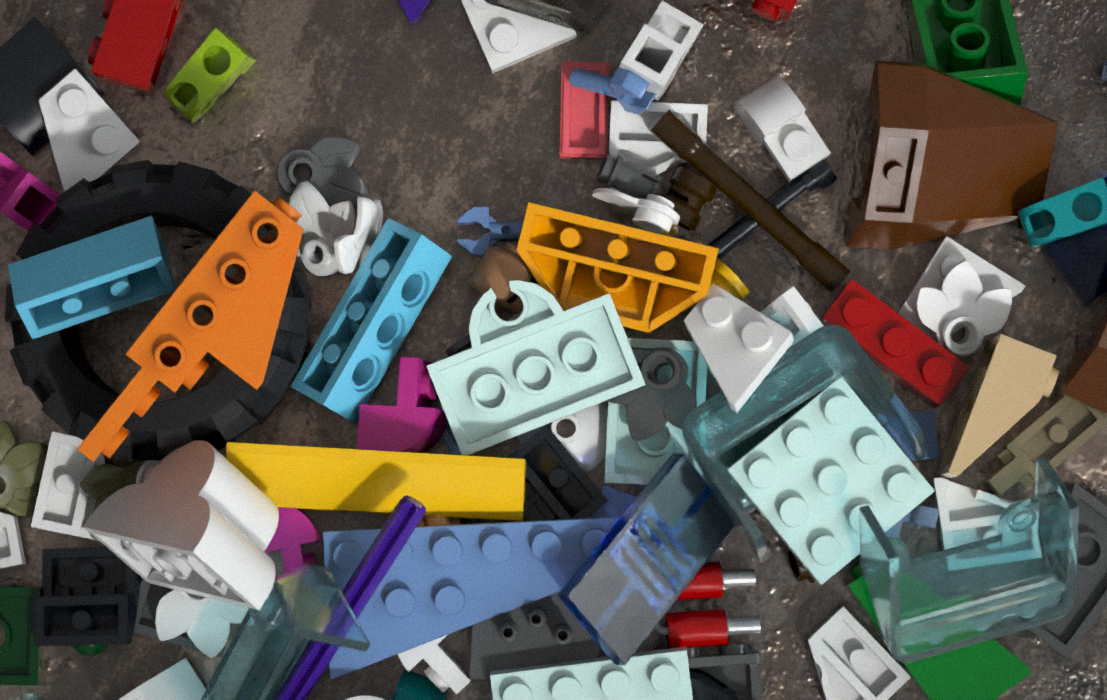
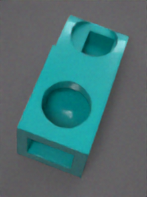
[1017,177,1107,248]

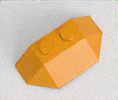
[517,202,719,333]

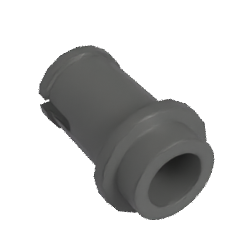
[596,153,661,199]

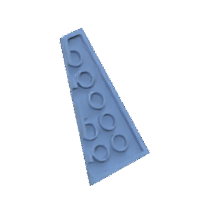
[323,516,622,680]

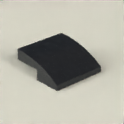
[0,17,105,157]
[496,425,608,522]
[34,547,141,646]

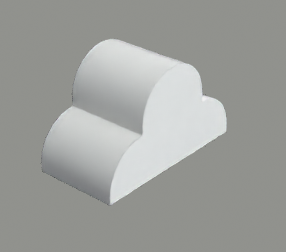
[83,440,279,610]

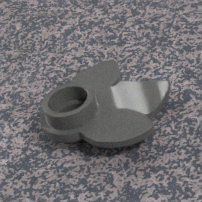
[276,136,369,208]
[606,348,697,441]

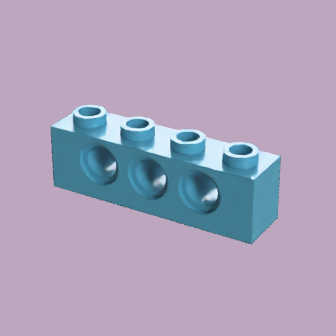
[290,218,452,424]

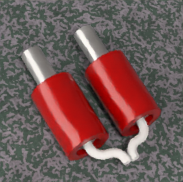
[646,561,761,649]

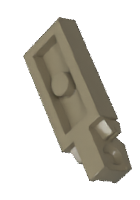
[984,395,1107,496]

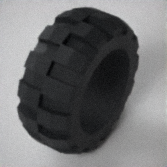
[5,160,312,461]

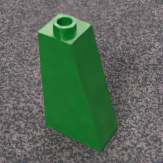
[844,555,1032,700]

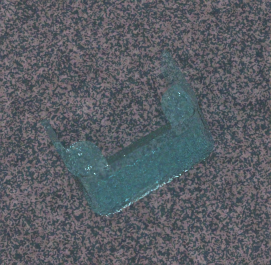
[682,325,925,563]
[859,457,1079,662]
[201,563,370,700]

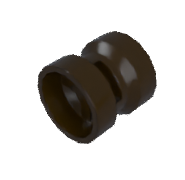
[660,166,718,232]

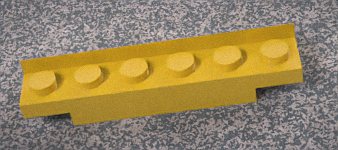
[226,442,526,521]

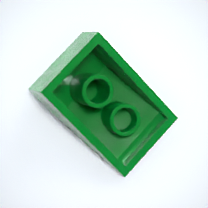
[906,0,1028,106]

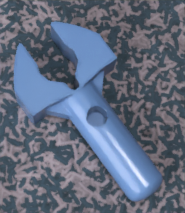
[569,68,656,114]
[457,207,523,257]

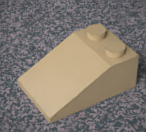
[935,334,1059,479]

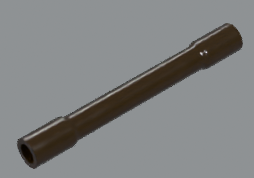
[650,110,850,292]

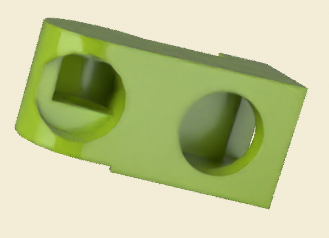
[163,27,256,123]

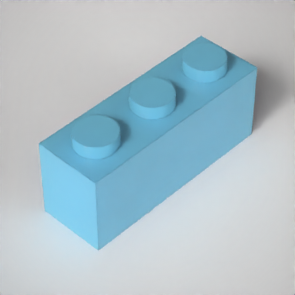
[8,216,177,339]

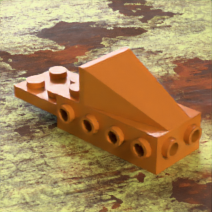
[77,191,304,462]

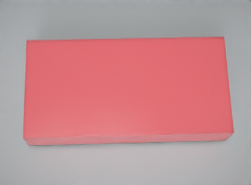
[559,61,610,160]

